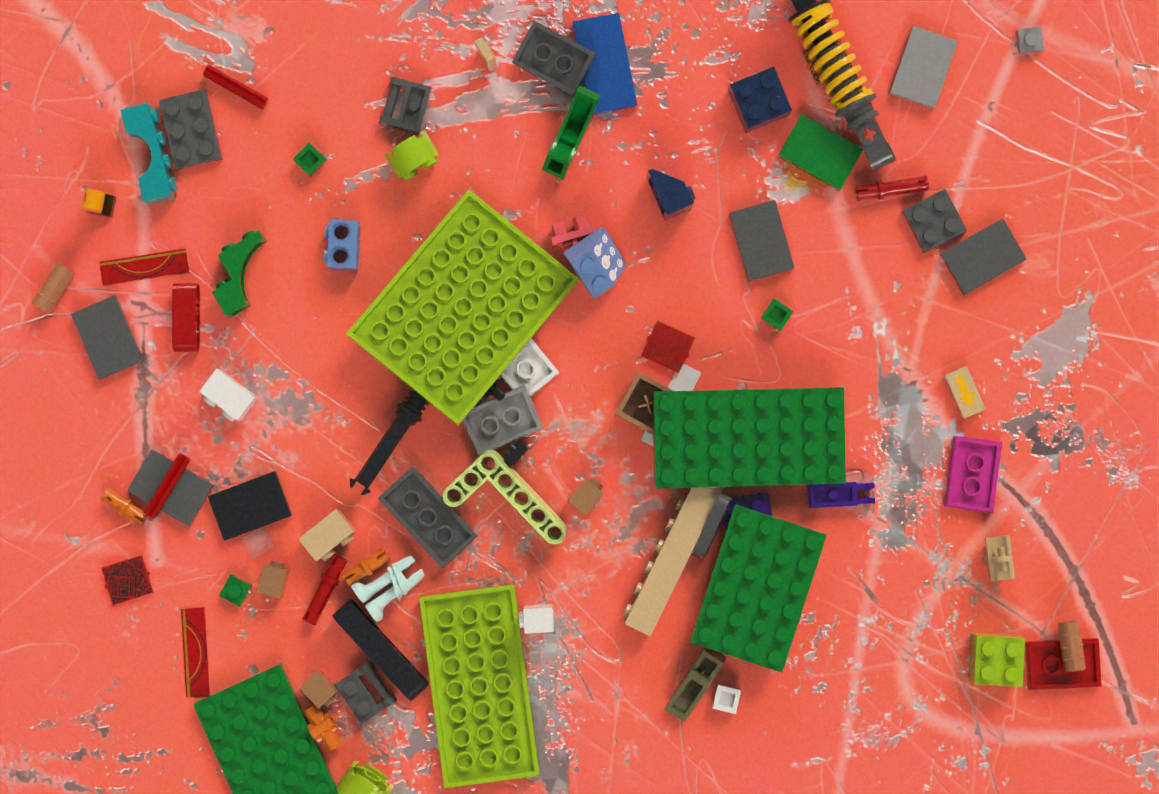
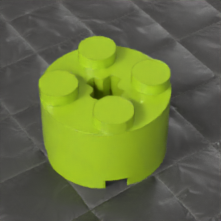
[384,130,440,181]
[337,761,393,794]

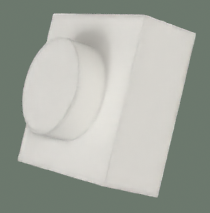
[712,684,741,714]

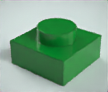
[293,143,327,177]
[760,299,794,331]
[219,574,253,607]

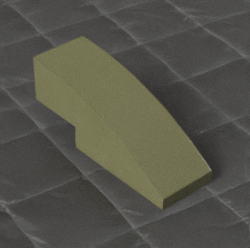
[665,647,726,722]

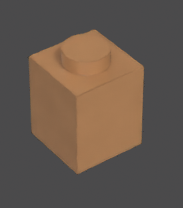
[568,478,604,516]
[256,560,290,598]
[299,669,338,709]

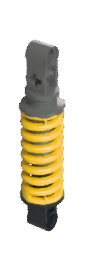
[789,0,896,171]

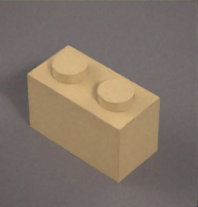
[298,508,356,562]

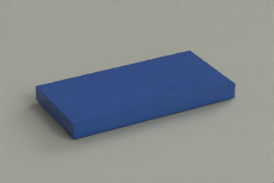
[573,12,637,115]

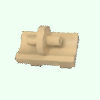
[985,535,1015,581]

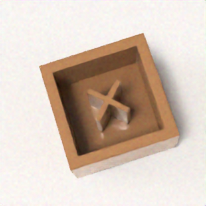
[615,372,673,435]

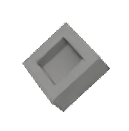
[1016,26,1045,55]

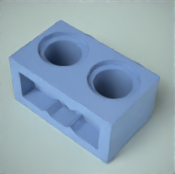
[323,219,361,271]

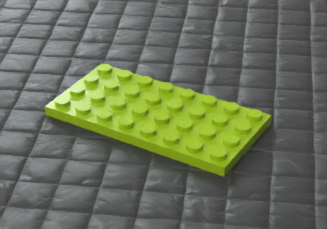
[419,584,540,788]

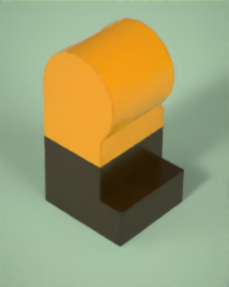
[81,188,117,218]

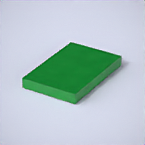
[778,114,863,191]

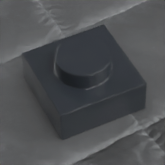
[504,442,529,466]

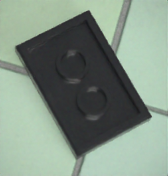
[208,471,293,541]

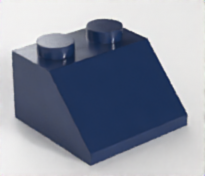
[646,169,696,221]

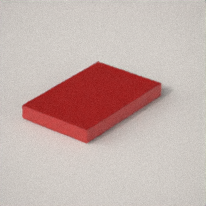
[1025,638,1102,690]

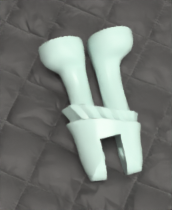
[351,556,425,623]

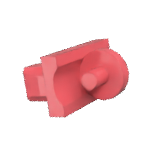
[551,215,594,251]

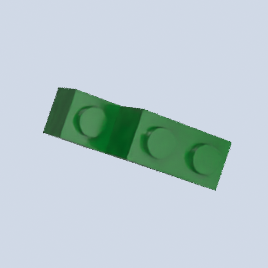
[542,85,601,179]
[212,230,267,318]

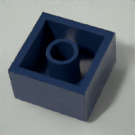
[728,67,792,133]

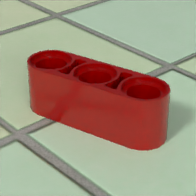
[172,283,200,352]

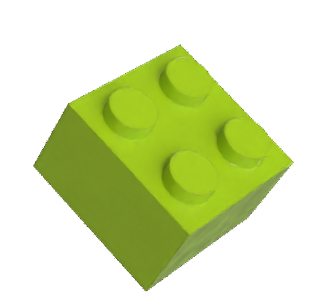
[969,633,1025,687]

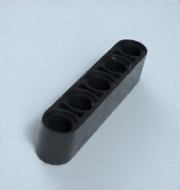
[332,599,429,701]

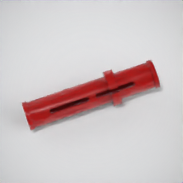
[855,175,929,201]
[302,554,348,626]

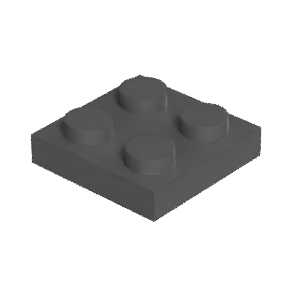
[902,189,967,253]

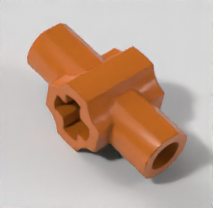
[304,704,343,752]

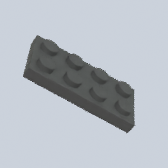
[378,466,478,569]

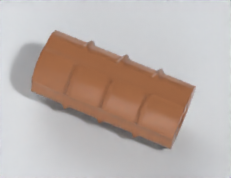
[31,263,76,314]
[1057,620,1086,672]

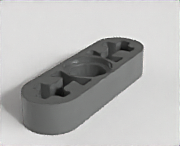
[693,493,732,559]

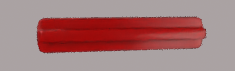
[203,65,269,109]
[144,453,190,518]

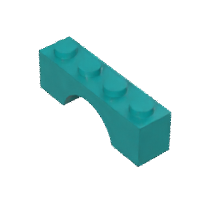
[120,103,178,205]

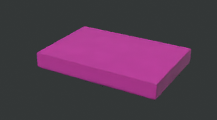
[944,436,1002,513]

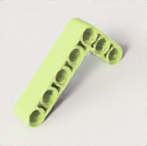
[443,450,567,544]

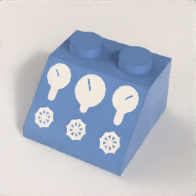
[563,226,626,299]

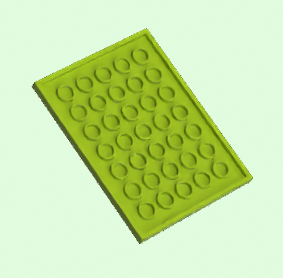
[346,189,579,426]

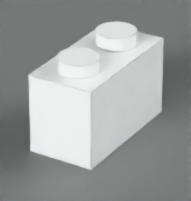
[199,369,259,422]
[519,604,555,634]

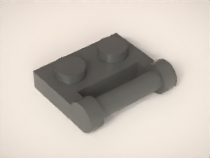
[378,77,432,134]
[335,660,397,724]

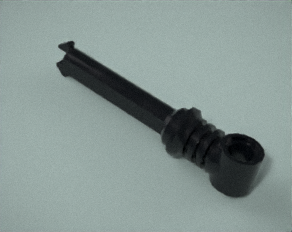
[350,390,429,495]

